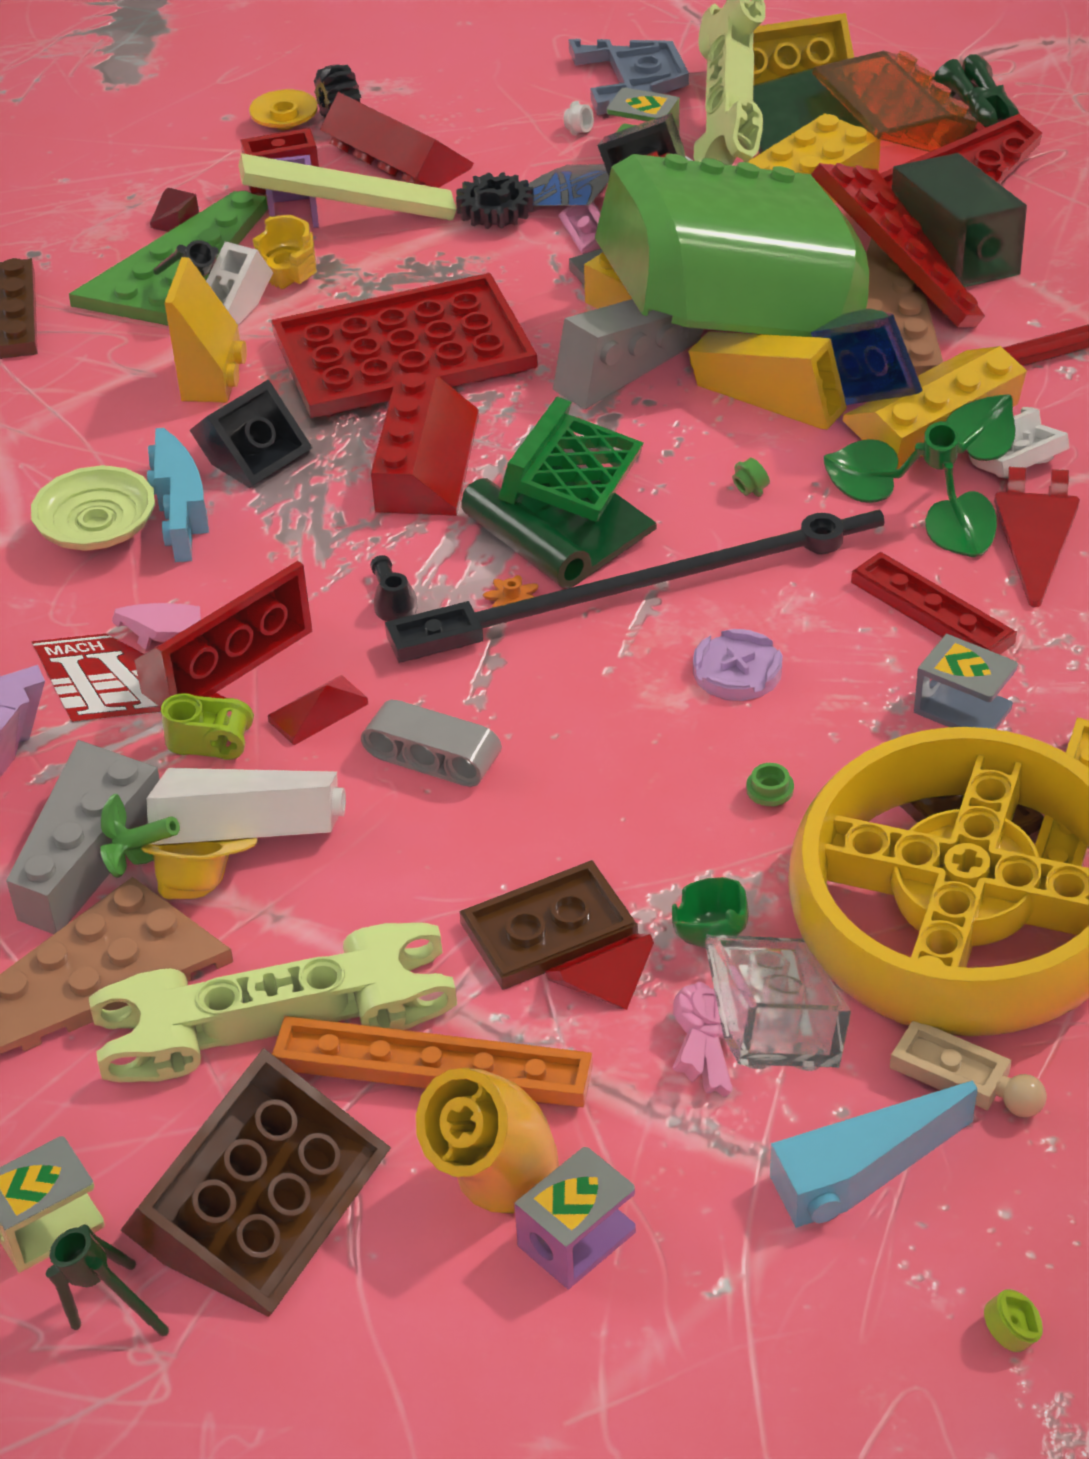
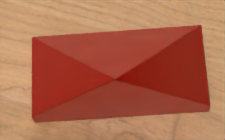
[267,675,368,745]
[545,934,654,1010]

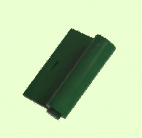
[753,63,879,154]
[461,465,657,588]

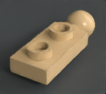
[890,1021,1047,1118]

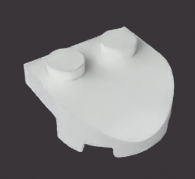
[969,407,1070,478]

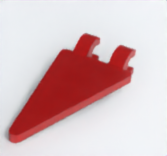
[994,467,1080,607]

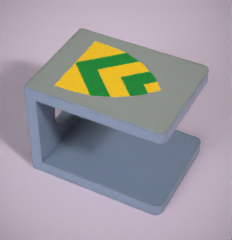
[914,634,1018,729]

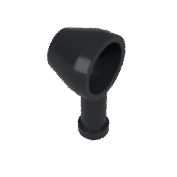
[370,555,418,621]

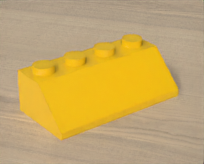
[753,13,858,85]
[842,346,1027,470]

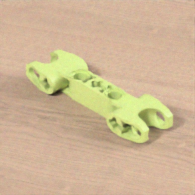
[694,0,766,165]
[89,923,457,1082]

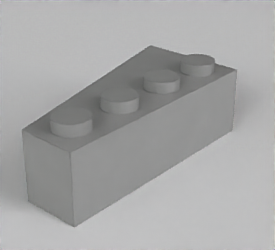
[553,299,704,409]
[6,740,160,934]

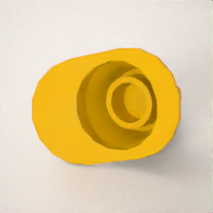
[141,838,258,899]

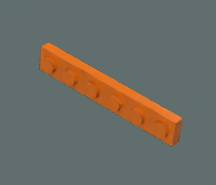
[272,1016,593,1108]

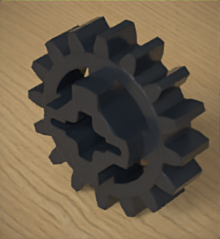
[456,172,534,229]

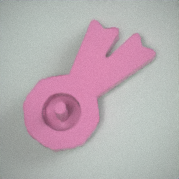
[673,981,733,1097]

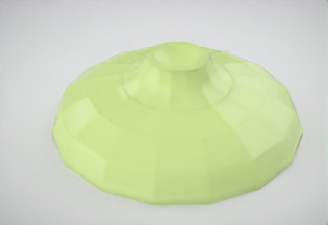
[31,465,155,551]

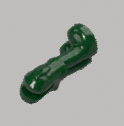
[930,54,1020,128]

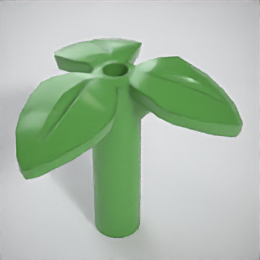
[100,794,180,878]

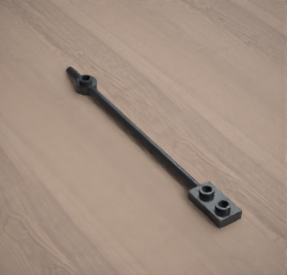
[385,510,885,663]

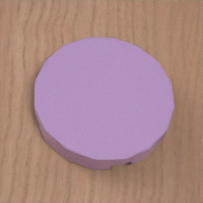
[693,629,783,701]

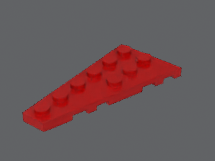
[880,114,1043,247]
[811,163,985,327]

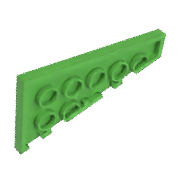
[69,191,268,326]

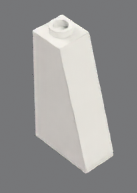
[146,768,346,845]

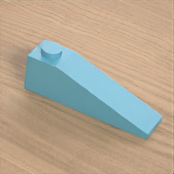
[770,1080,978,1228]

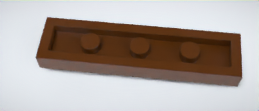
[0,258,38,359]

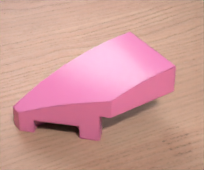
[112,603,201,650]

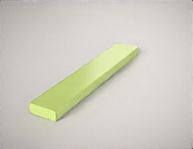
[238,153,457,220]

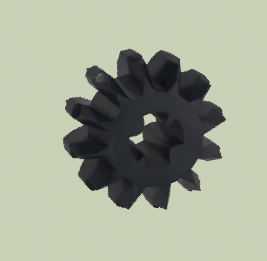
[314,64,362,120]

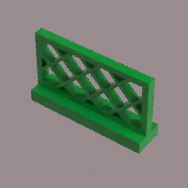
[498,397,644,522]

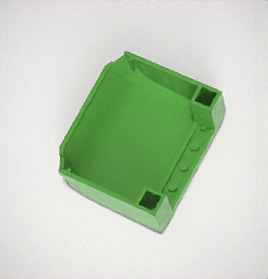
[595,154,869,341]

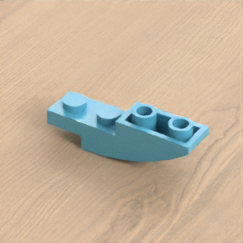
[147,428,209,562]

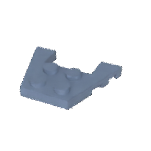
[568,39,689,115]

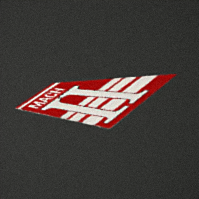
[31,633,226,722]

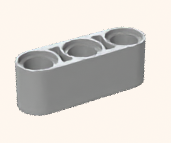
[361,699,502,787]

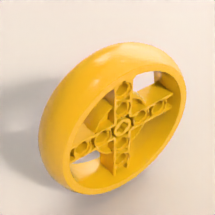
[788,727,1089,1036]

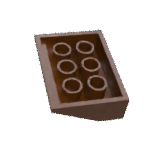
[120,1048,391,1317]

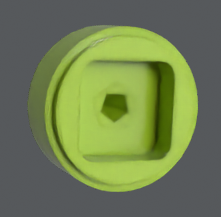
[984,1289,1043,1352]

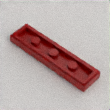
[851,551,1017,655]

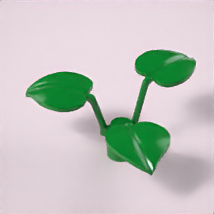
[824,394,1016,557]

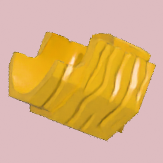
[253,215,317,289]

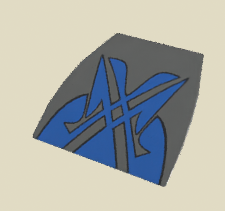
[529,164,609,206]

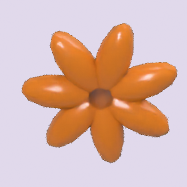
[483,575,539,608]

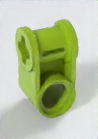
[161,693,254,760]

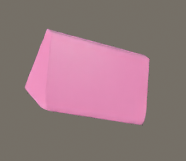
[558,202,601,254]

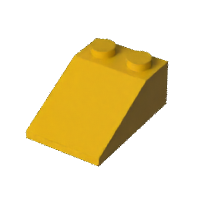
[164,257,247,403]

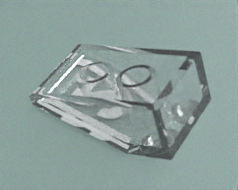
[705,935,851,1071]

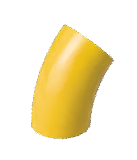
[415,1068,559,1213]

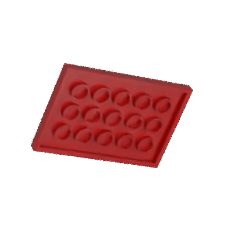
[271,273,538,418]

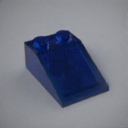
[811,308,923,405]

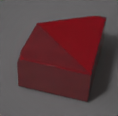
[150,188,199,232]

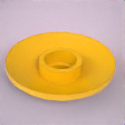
[249,89,318,130]

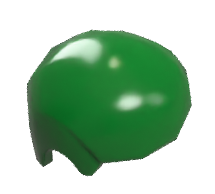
[672,877,749,949]

